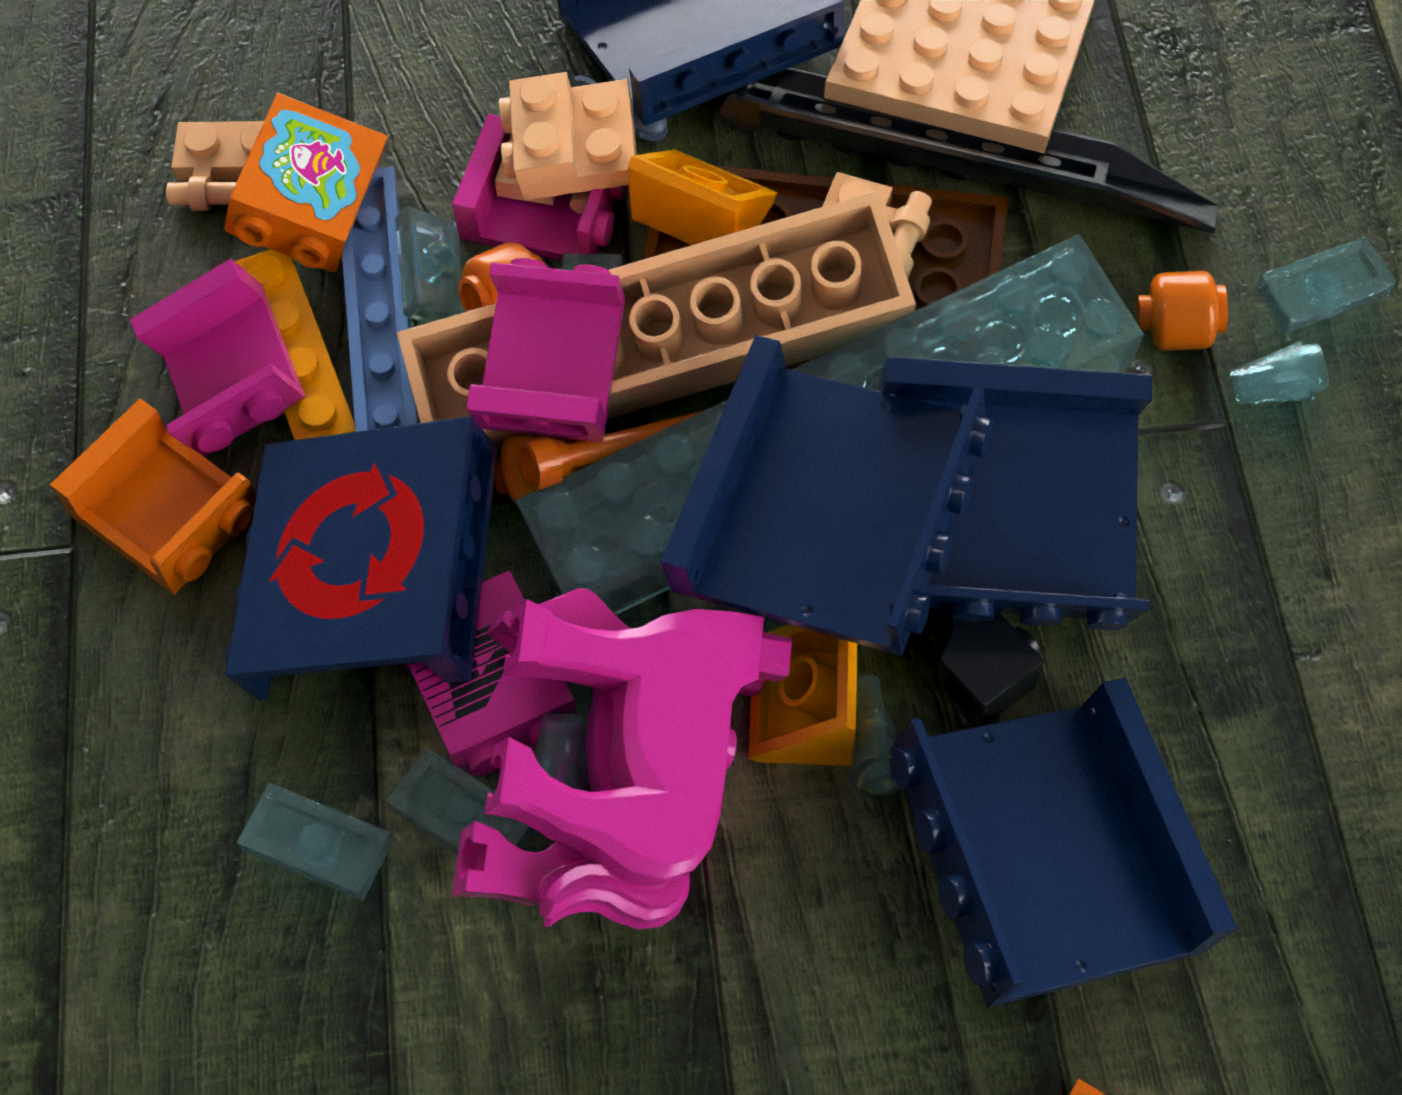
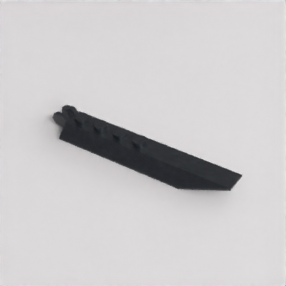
[719,68,1218,234]

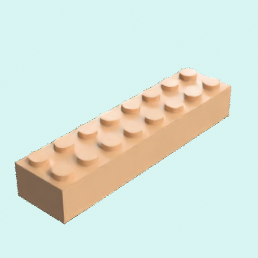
[397,191,916,451]

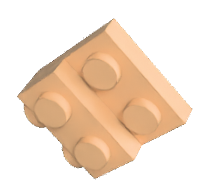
[499,72,637,201]

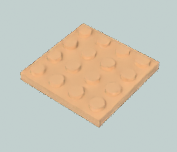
[824,0,1095,153]

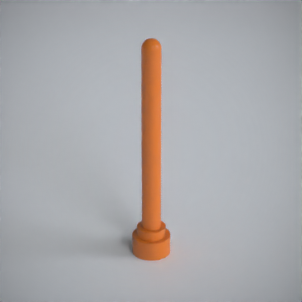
[517,405,726,492]

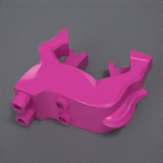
[452,588,792,929]

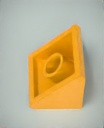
[628,149,778,245]
[748,624,857,766]

